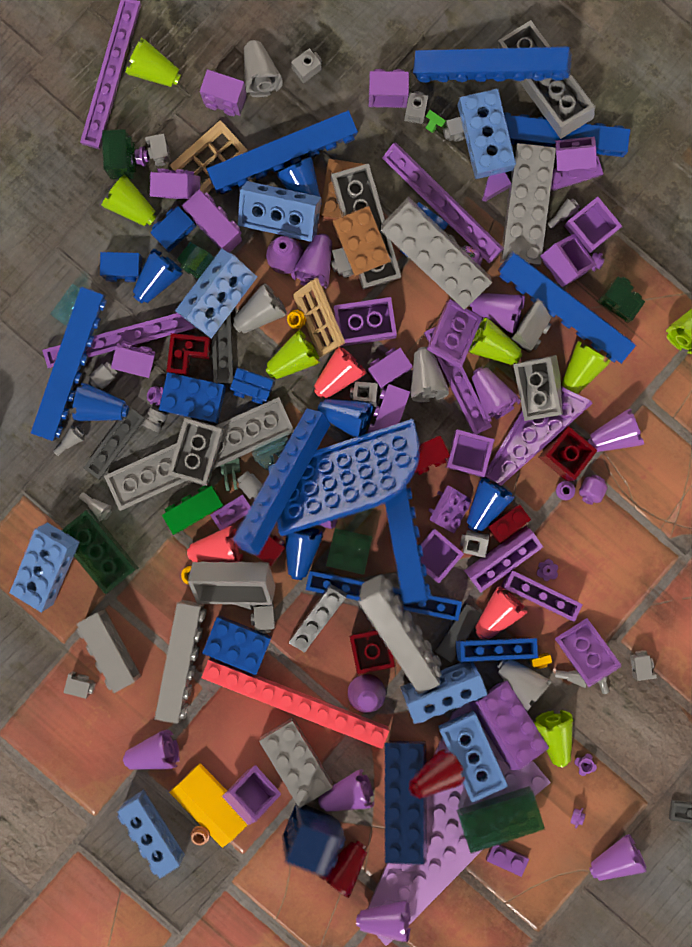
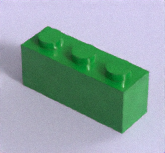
[162,485,225,535]

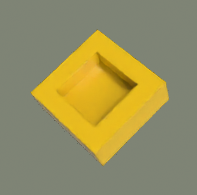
[529,653,552,669]

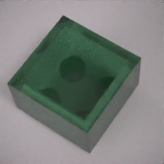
[102,129,136,179]
[326,528,372,575]

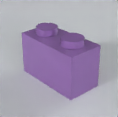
[556,136,596,172]
[111,341,155,378]
[368,348,413,390]

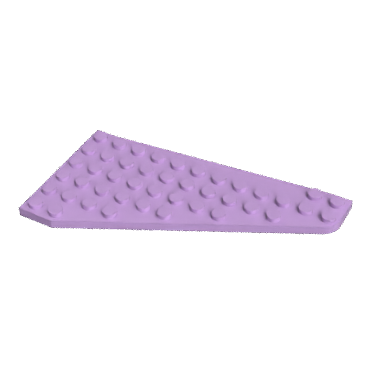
[367,701,551,946]

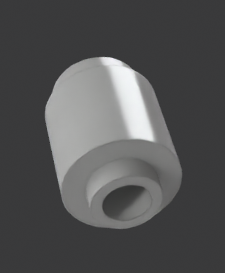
[89,362,118,389]
[236,471,263,499]

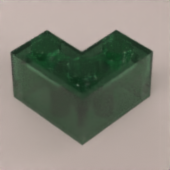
[177,242,215,280]
[597,276,645,323]

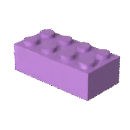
[469,681,549,770]

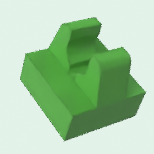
[426,110,446,133]

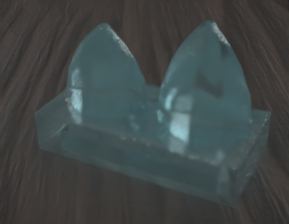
[50,283,80,326]
[252,436,289,471]

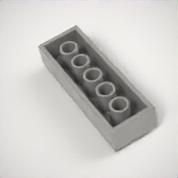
[498,20,595,139]
[500,143,556,267]
[331,163,401,289]
[381,197,492,310]
[359,574,441,694]
[155,600,207,724]

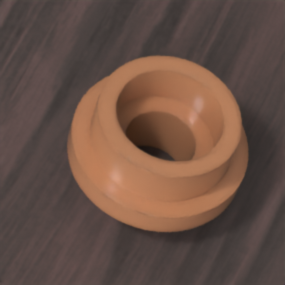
[191,826,210,845]

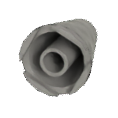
[244,40,283,98]
[233,283,287,333]
[411,347,449,402]
[498,659,552,711]

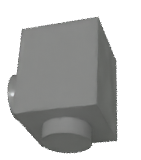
[291,48,322,84]
[404,91,428,124]
[331,248,354,277]
[251,604,275,633]

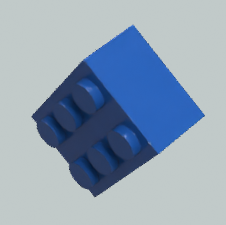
[159,372,226,424]
[202,615,272,675]

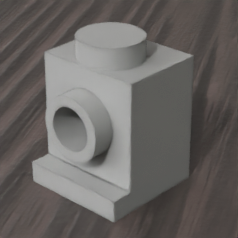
[443,117,465,142]
[145,134,171,166]
[350,381,379,407]
[460,530,490,557]
[630,650,657,681]
[63,671,96,699]

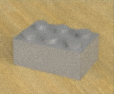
[168,418,224,486]

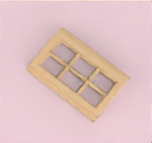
[169,120,248,194]
[293,278,345,358]

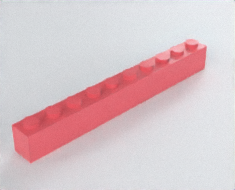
[201,657,389,749]

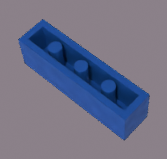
[456,637,538,662]

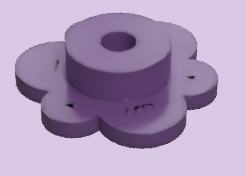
[537,559,558,581]

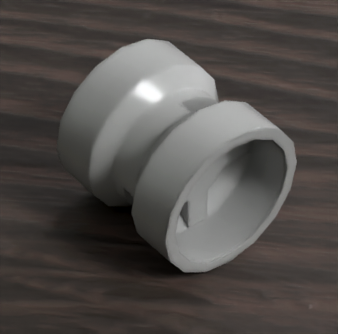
[142,408,167,433]

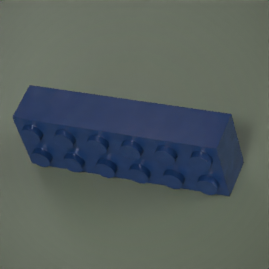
[385,741,427,865]

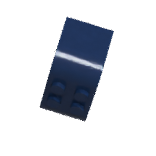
[282,803,345,876]

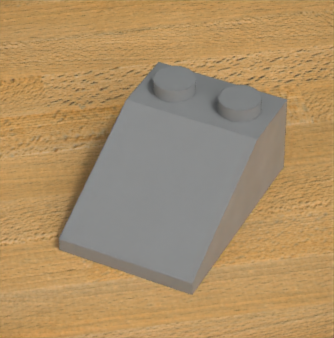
[511,300,551,353]
[513,355,563,421]

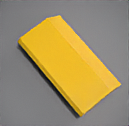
[169,763,247,848]

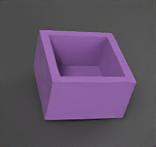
[369,69,409,108]
[200,70,247,116]
[150,169,200,199]
[564,197,622,254]
[540,234,596,287]
[445,430,494,477]
[420,529,464,583]
[222,765,281,825]

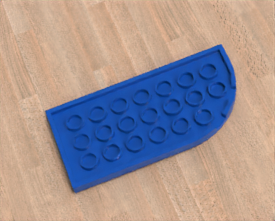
[268,419,420,536]

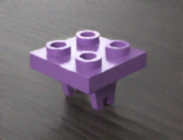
[428,485,472,533]

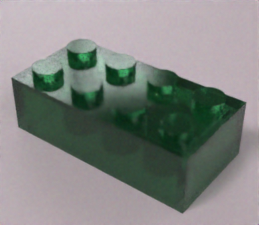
[61,509,139,594]
[456,786,545,854]

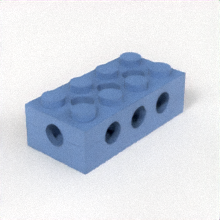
[458,89,516,179]
[238,181,321,242]
[175,249,257,338]
[10,522,79,612]
[400,661,487,724]
[438,710,508,803]
[117,790,185,879]

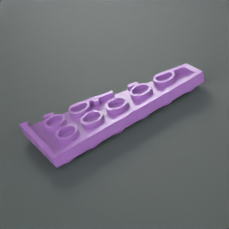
[485,387,593,486]

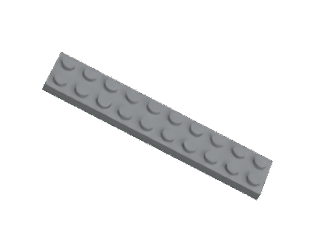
[104,397,294,511]

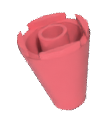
[314,347,366,399]
[187,526,243,563]
[475,586,527,640]

